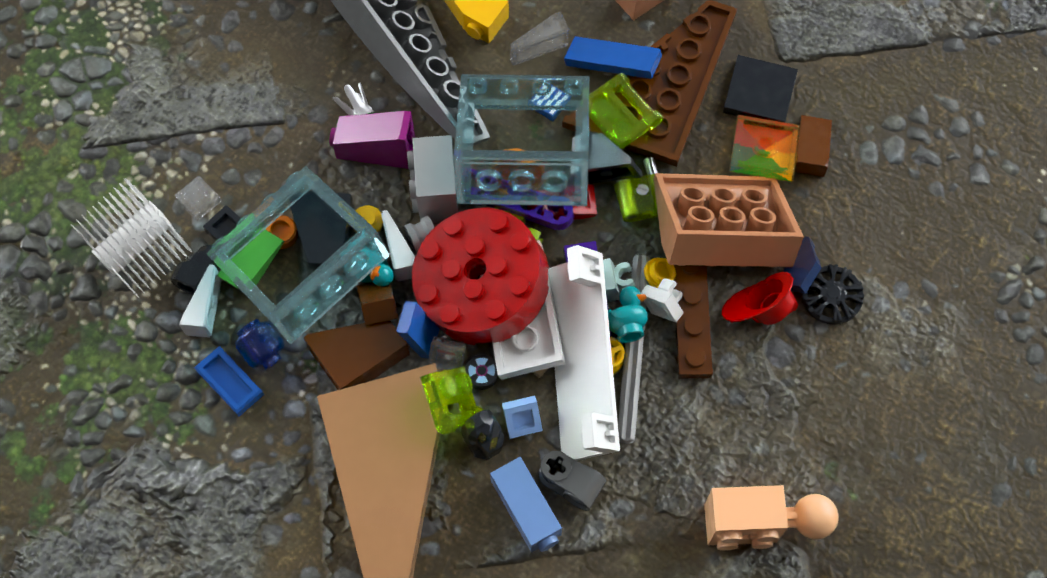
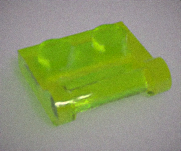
[580,73,664,149]
[420,366,483,434]

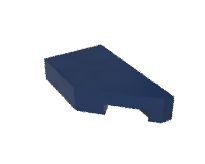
[782,236,821,294]

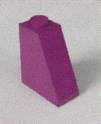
[329,111,415,169]

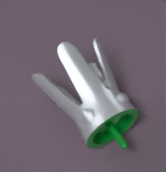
[333,82,375,115]

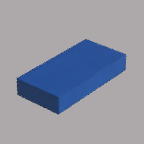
[396,301,439,359]
[194,346,264,417]

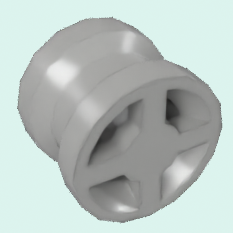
[404,215,435,254]

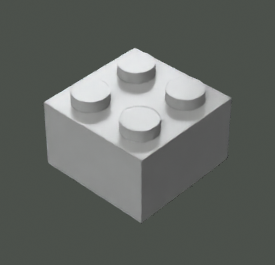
[407,135,458,223]

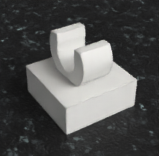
[641,278,684,323]

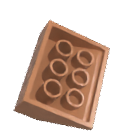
[654,173,804,267]

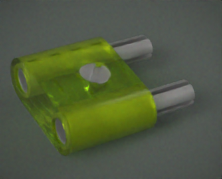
[614,157,658,222]

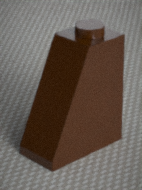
[303,320,410,390]

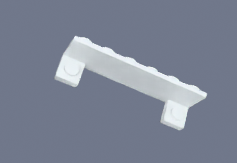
[548,245,620,461]

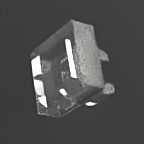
[174,176,221,221]
[428,336,466,378]

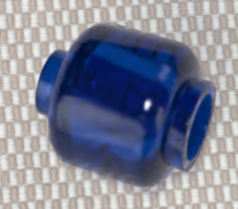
[235,319,285,370]

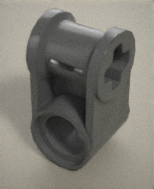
[539,451,606,511]

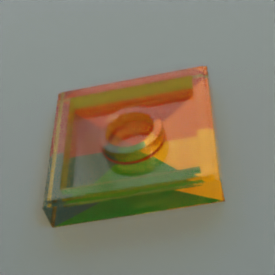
[729,115,800,182]

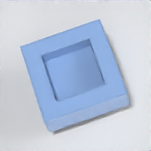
[502,395,543,439]

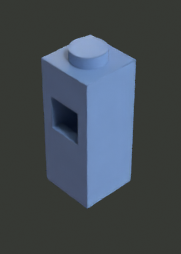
[490,457,562,552]

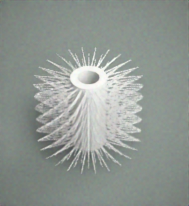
[71,178,192,298]

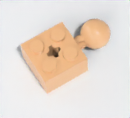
[704,485,839,550]

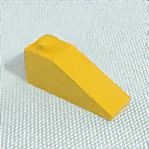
[444,0,509,44]

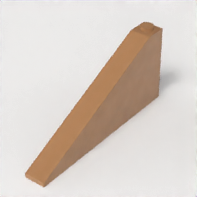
[317,363,450,578]

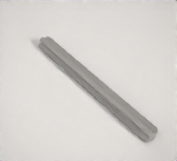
[618,255,651,444]

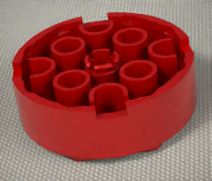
[412,208,549,345]

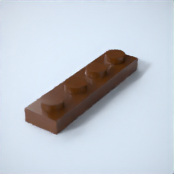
[673,265,713,379]

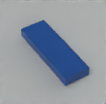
[564,36,662,79]

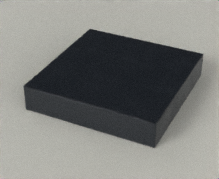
[723,55,798,127]

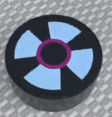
[465,355,498,390]

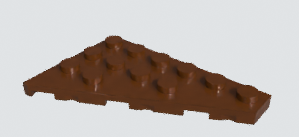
[562,0,737,167]

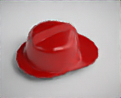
[722,272,798,325]

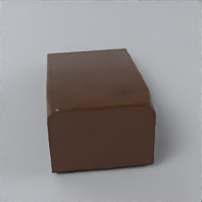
[793,115,832,177]
[357,282,398,325]

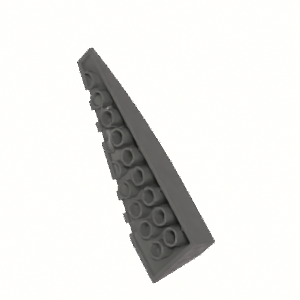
[331,0,490,148]

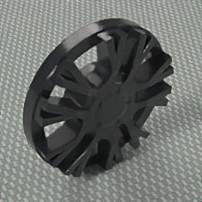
[801,264,864,325]

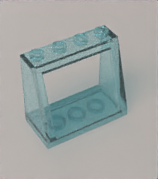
[453,74,590,206]
[206,166,389,345]

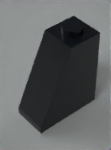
[286,189,355,280]

